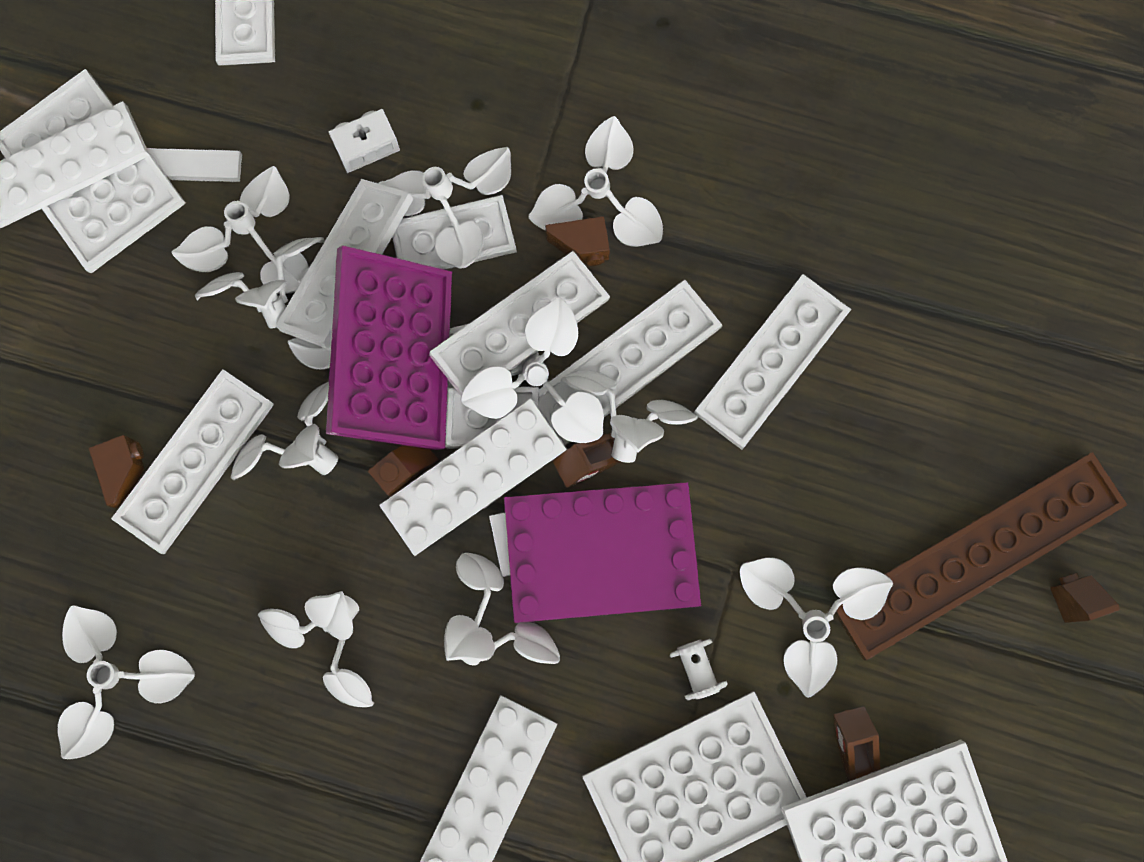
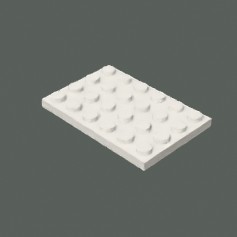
[0,69,186,273]
[582,692,807,862]
[781,740,1008,862]

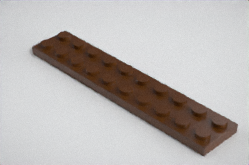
[831,452,1127,661]

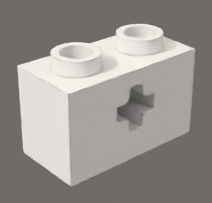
[328,109,400,173]

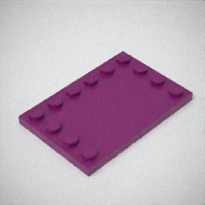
[326,245,452,450]
[504,483,701,623]

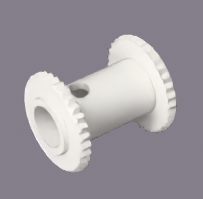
[670,639,727,700]

